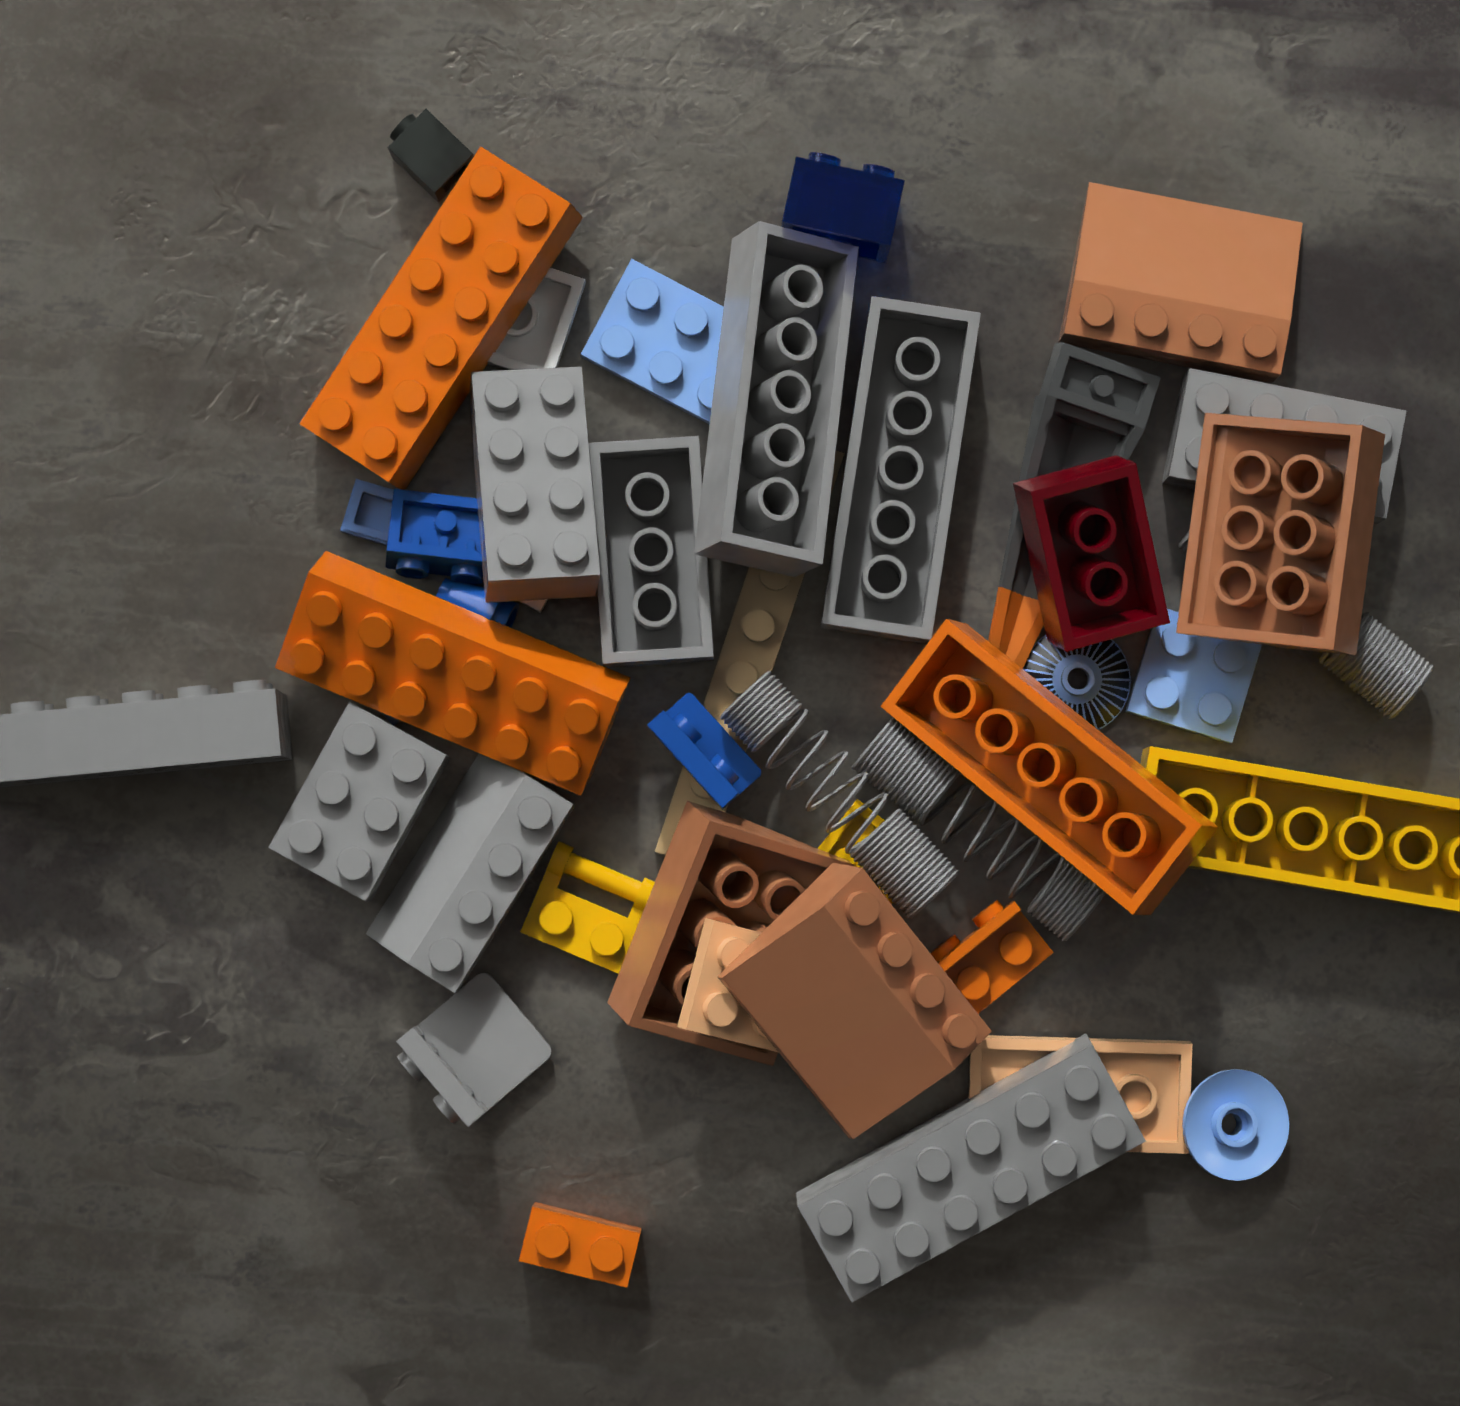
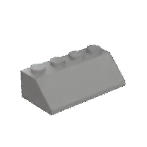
[366,753,575,993]

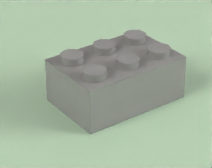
[268,702,450,902]

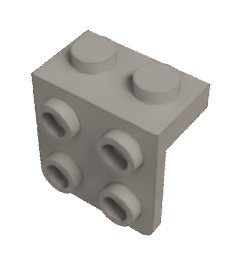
[396,973,552,1127]

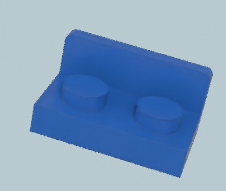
[385,489,483,585]
[647,693,761,810]

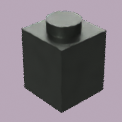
[388,109,474,203]

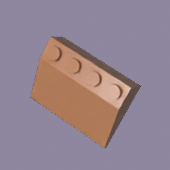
[1058,182,1303,383]
[1176,413,1385,656]
[607,801,854,1066]
[717,863,992,1139]

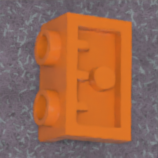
[930,899,1054,1014]

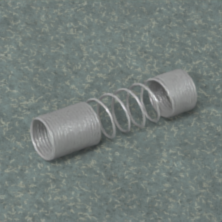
[1178,531,1434,719]
[720,671,959,919]
[852,717,1106,941]

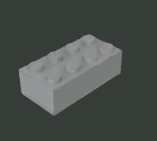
[469,367,600,603]
[1162,368,1407,525]
[589,436,714,668]

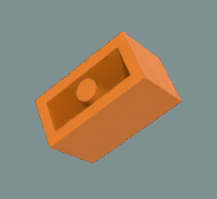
[519,1202,642,1288]

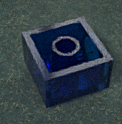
[781,152,905,263]

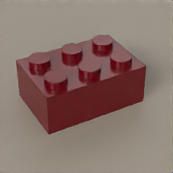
[1013,455,1170,652]

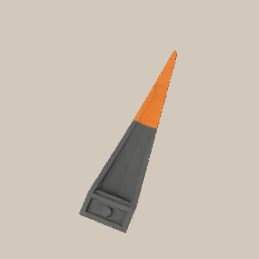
[964,342,1161,778]

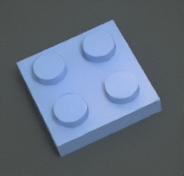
[1125,609,1262,744]

